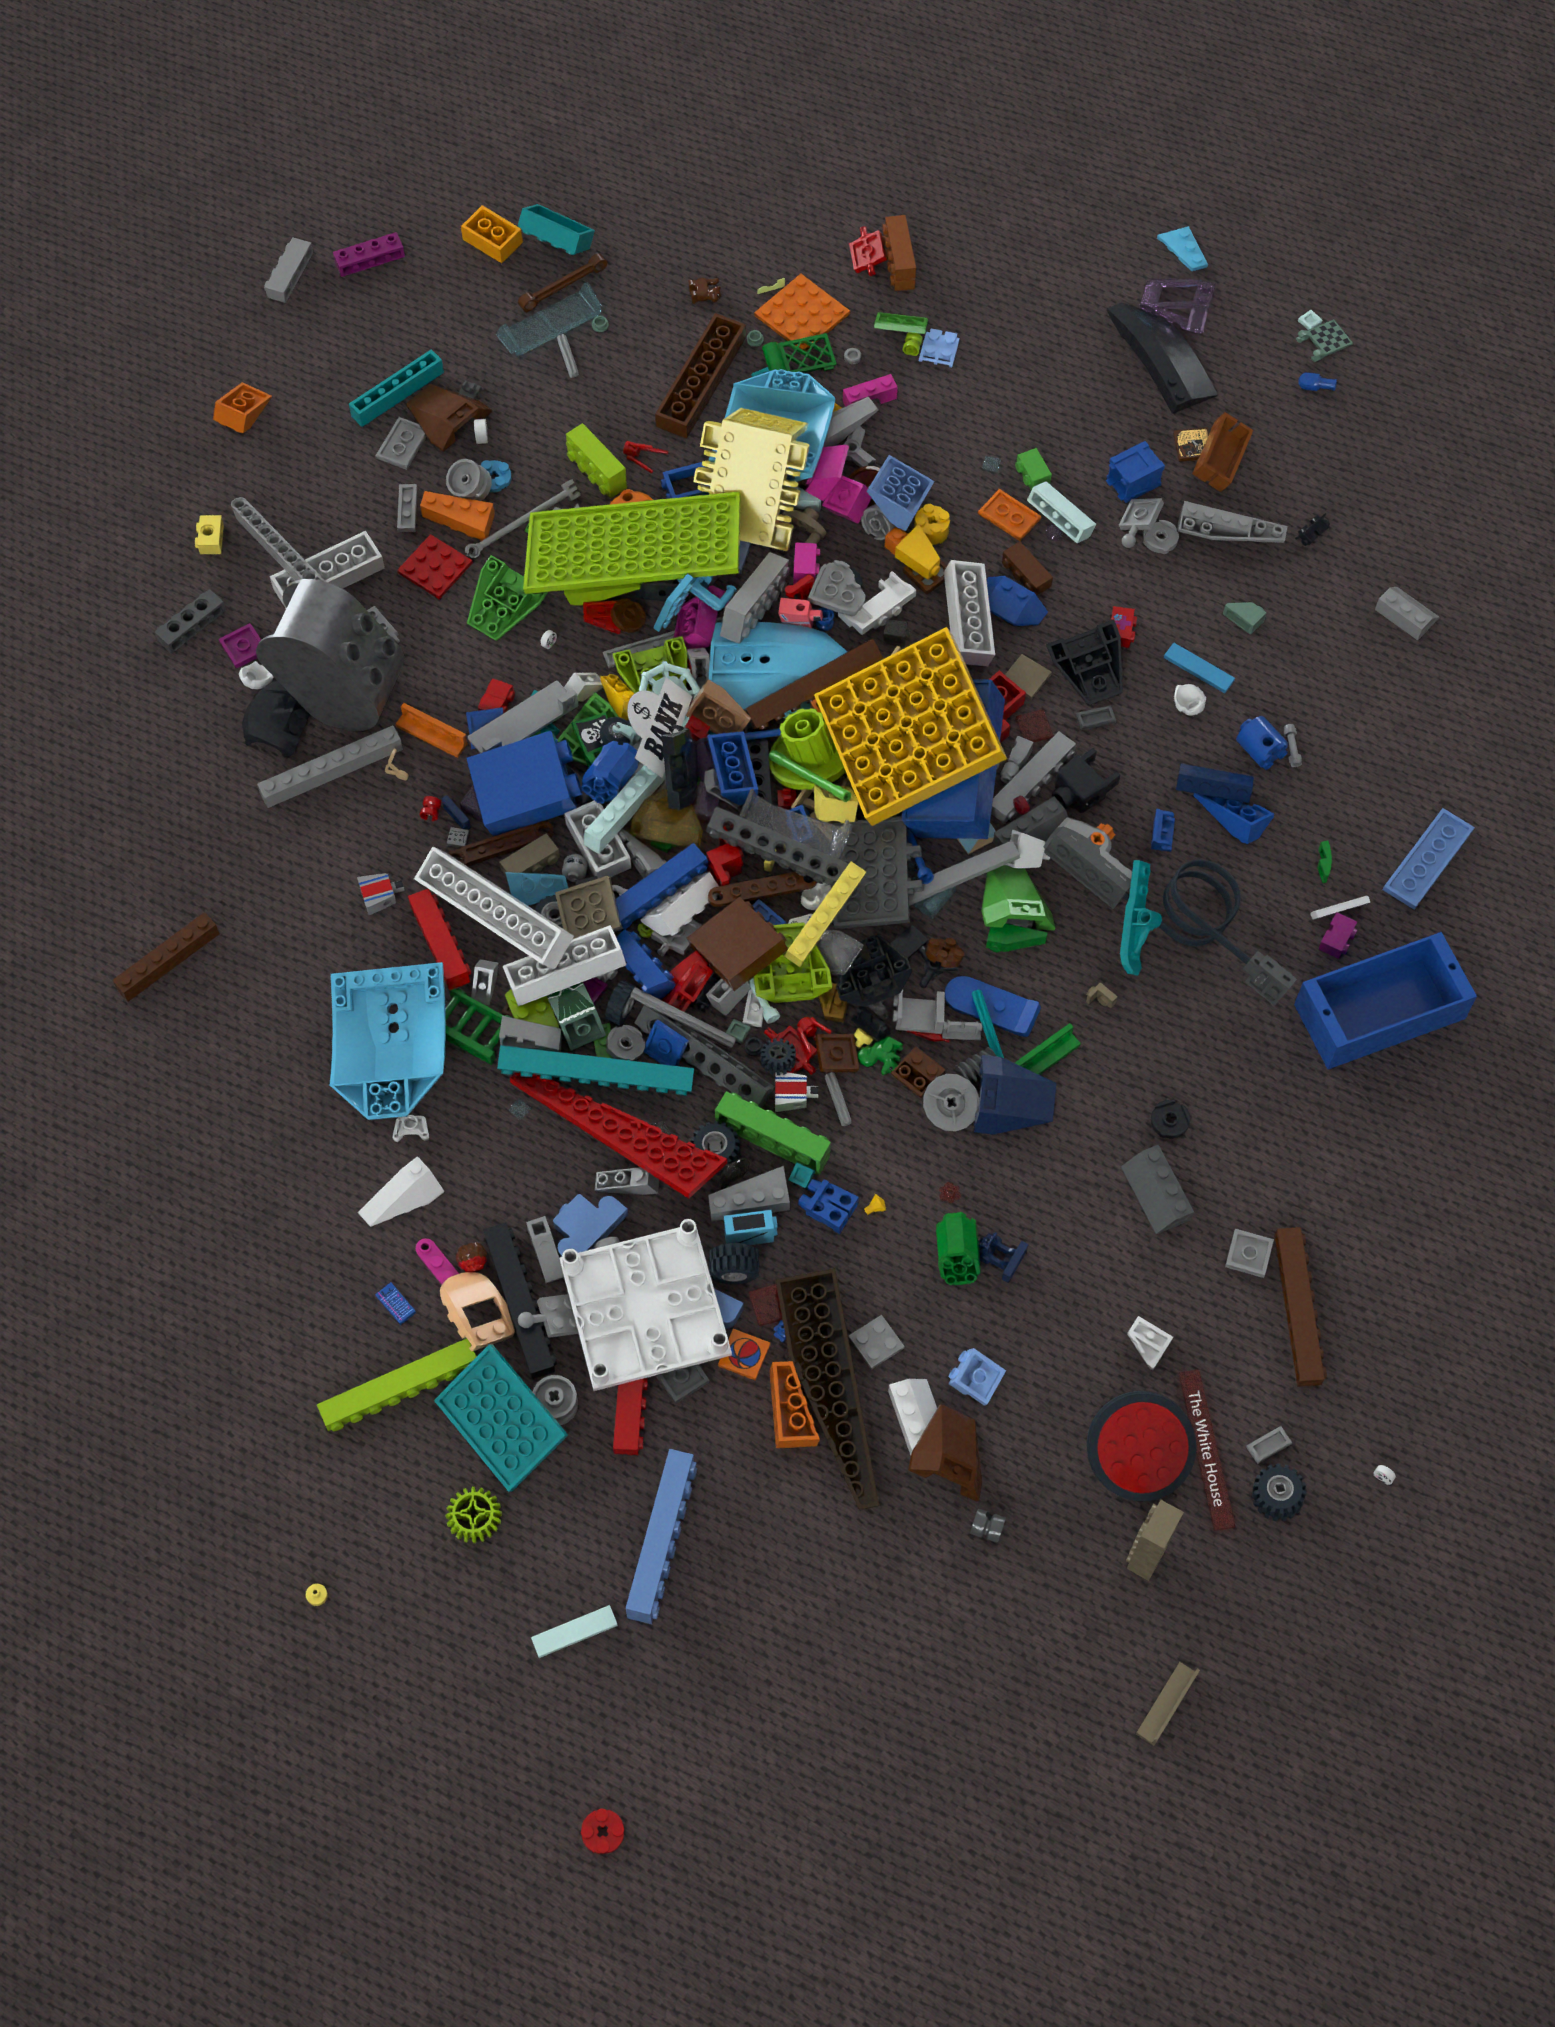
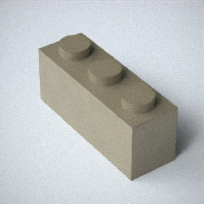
[499,833,560,876]

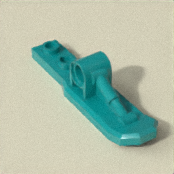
[1120,860,1162,976]

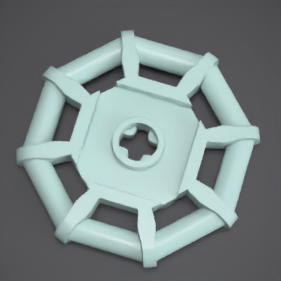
[638,661,701,720]

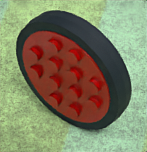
[1087,1391,1196,1501]

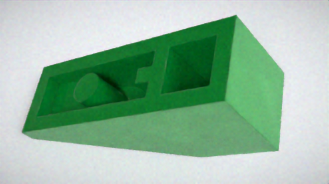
[986,923,1048,953]

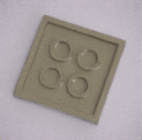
[555,875,622,939]

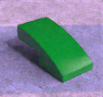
[1317,841,1332,883]

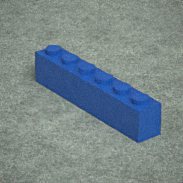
[615,843,709,932]

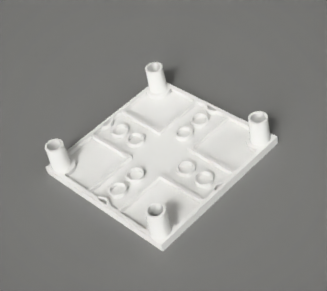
[559,1219,732,1391]

